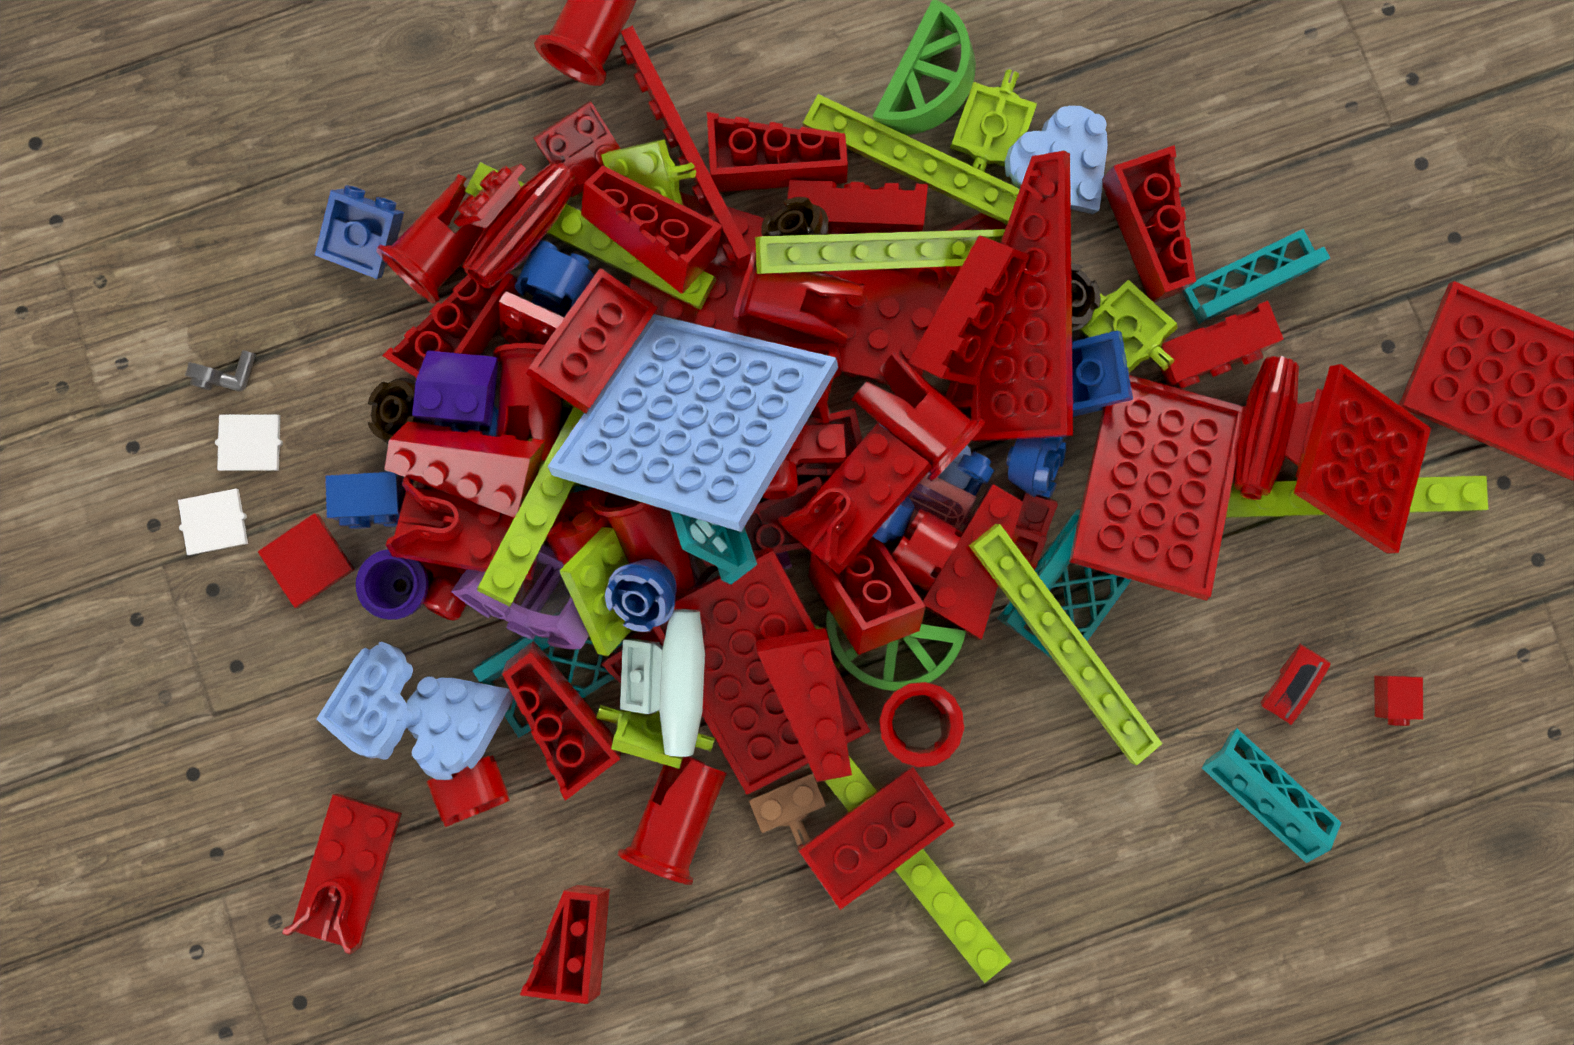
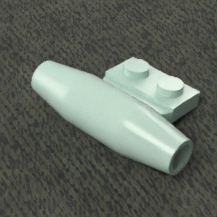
[620,609,705,757]

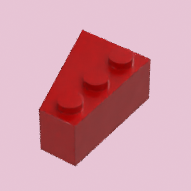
[1160,301,1284,389]
[520,885,610,1004]

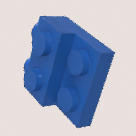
[315,185,404,279]
[1072,330,1133,417]

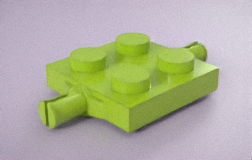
[950,69,1037,172]
[601,139,696,205]
[1079,280,1178,373]
[596,705,715,769]

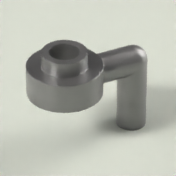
[185,350,256,391]

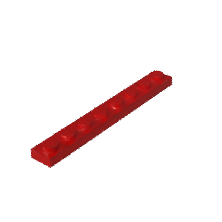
[619,25,751,272]

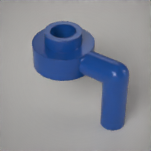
[956,452,994,507]

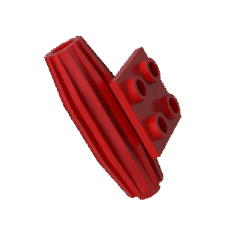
[454,163,576,289]
[1234,356,1323,500]

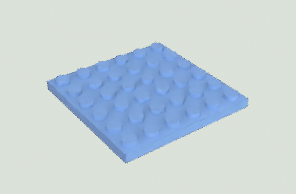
[548,314,838,532]

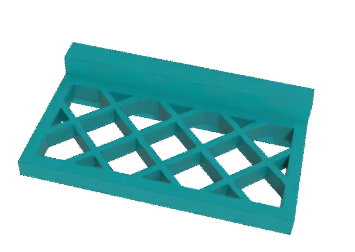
[997,509,1132,660]
[670,511,757,585]
[472,614,623,738]

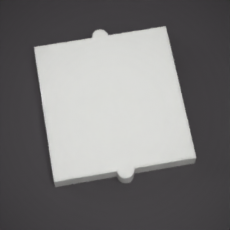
[215,415,283,471]
[178,489,248,555]

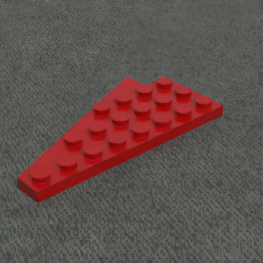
[945,150,1073,442]

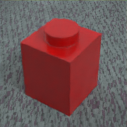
[1374,675,1423,726]

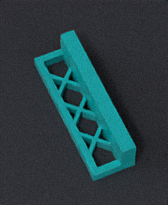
[1182,229,1330,324]
[1202,728,1342,863]

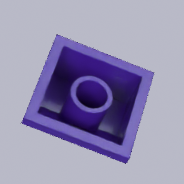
[412,351,499,427]

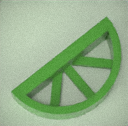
[872,0,976,135]
[826,610,966,691]

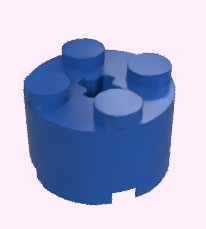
[515,241,594,316]

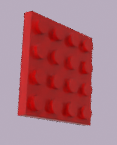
[1294,364,1431,554]

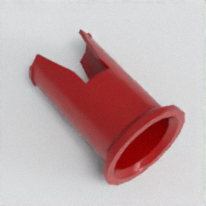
[534,0,637,86]
[376,174,483,304]
[733,246,864,348]
[493,343,562,461]
[851,350,986,481]
[591,489,695,597]
[879,682,964,768]
[617,756,727,885]

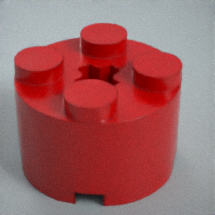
[546,488,612,565]
[892,509,963,592]
[426,755,510,828]

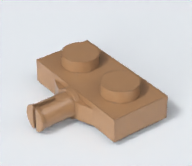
[749,773,826,845]

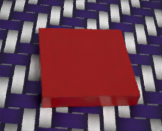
[257,513,355,608]

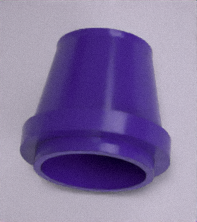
[356,549,429,620]

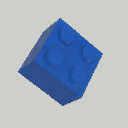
[325,472,414,529]

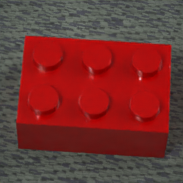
[808,537,926,655]

